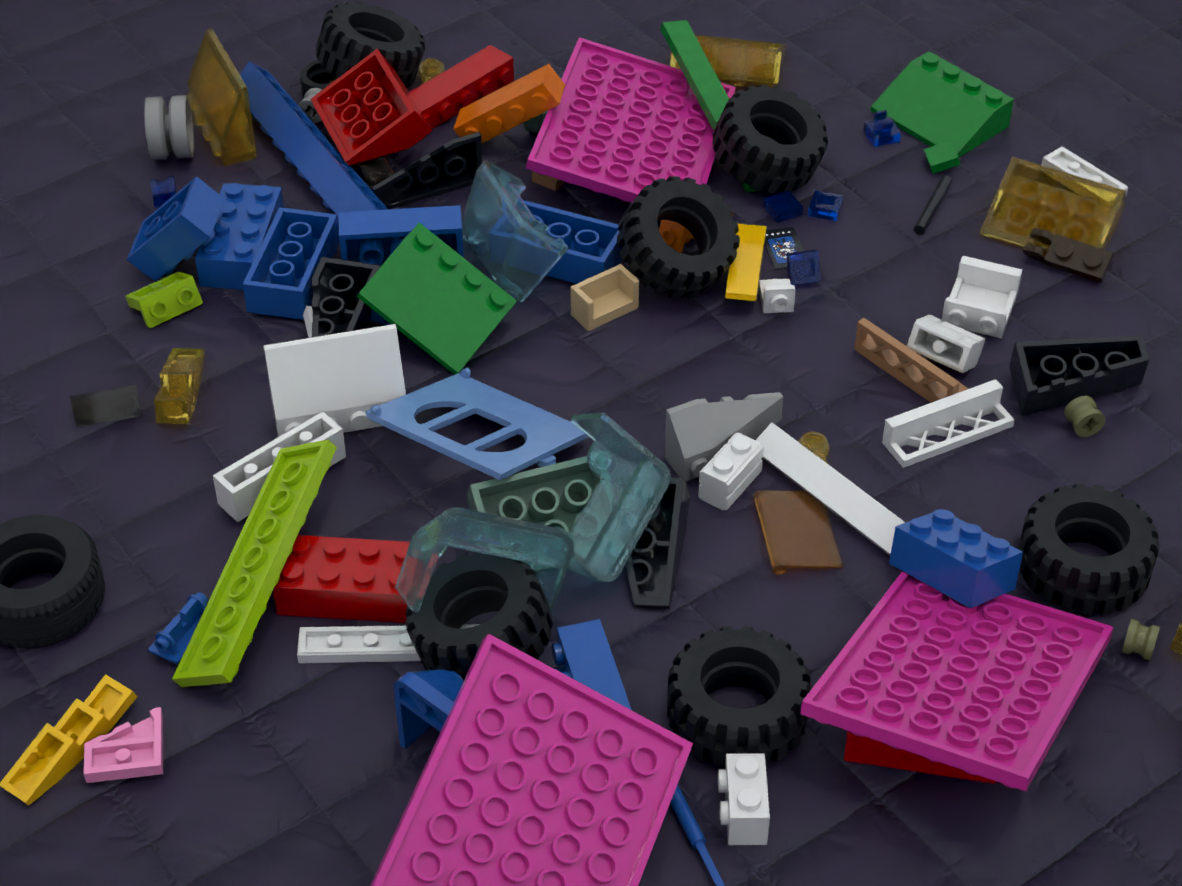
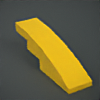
[725,224,767,301]
[0,674,138,806]

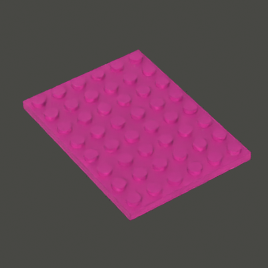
[525,37,736,202]
[801,571,1114,791]
[370,633,693,886]

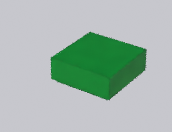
[924,140,960,174]

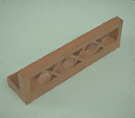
[854,318,968,403]

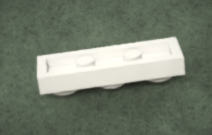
[1041,147,1128,208]

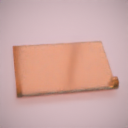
[753,491,843,575]

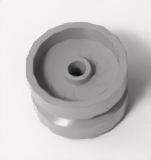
[145,95,194,160]

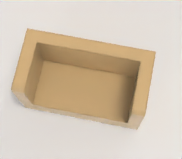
[570,264,639,331]

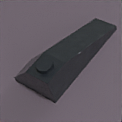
[372,132,483,209]
[312,257,381,337]
[612,476,690,609]

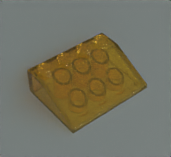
[186,28,257,166]
[670,34,787,88]
[979,156,1126,252]

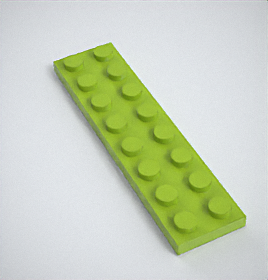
[172,440,337,687]

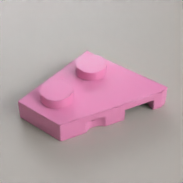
[84,707,163,783]

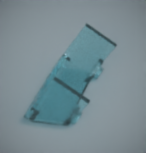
[507,412,670,582]
[395,507,574,613]

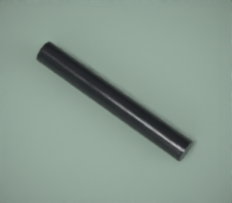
[914,176,952,235]

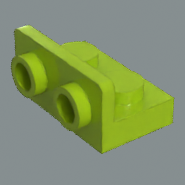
[125,271,203,328]

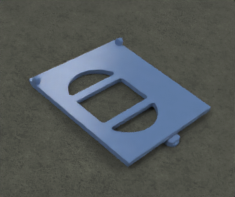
[365,368,591,480]

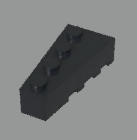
[1009,335,1149,416]

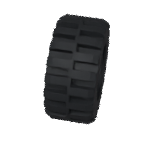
[315,2,425,89]
[712,85,828,194]
[617,176,740,299]
[1018,484,1160,616]
[405,550,553,680]
[667,626,811,769]

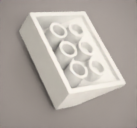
[264,324,406,437]

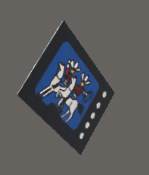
[765,227,810,269]

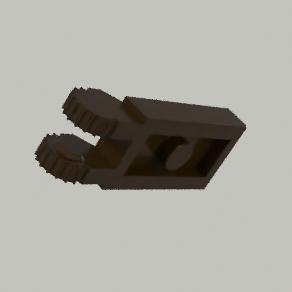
[1022,228,1113,283]

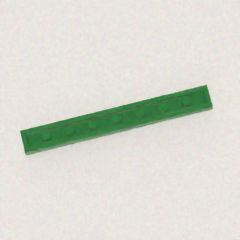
[660,20,762,192]

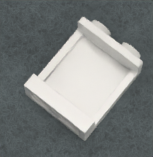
[942,256,1022,339]

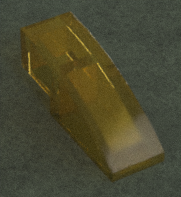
[154,348,205,424]

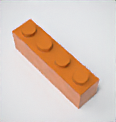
[453,64,565,144]

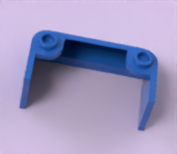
[394,669,464,749]

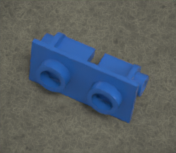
[148,592,208,665]

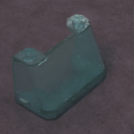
[462,160,569,302]

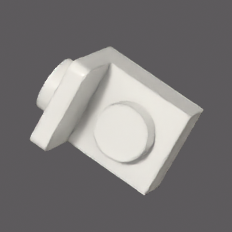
[759,279,796,313]

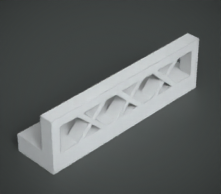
[882,379,1015,468]

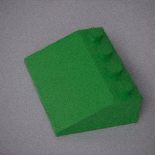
[870,51,1014,158]
[357,222,517,375]

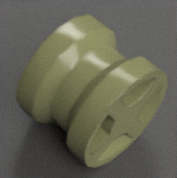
[1064,396,1106,437]
[1122,618,1160,661]

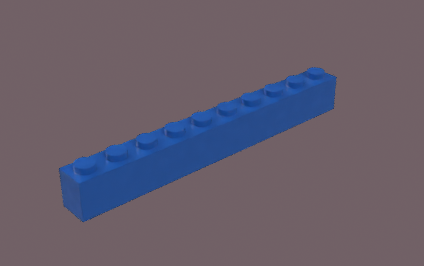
[231,61,387,223]

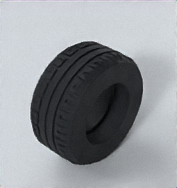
[0,515,105,648]

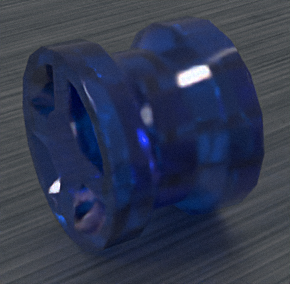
[150,176,177,208]

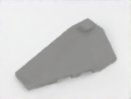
[664,392,783,482]

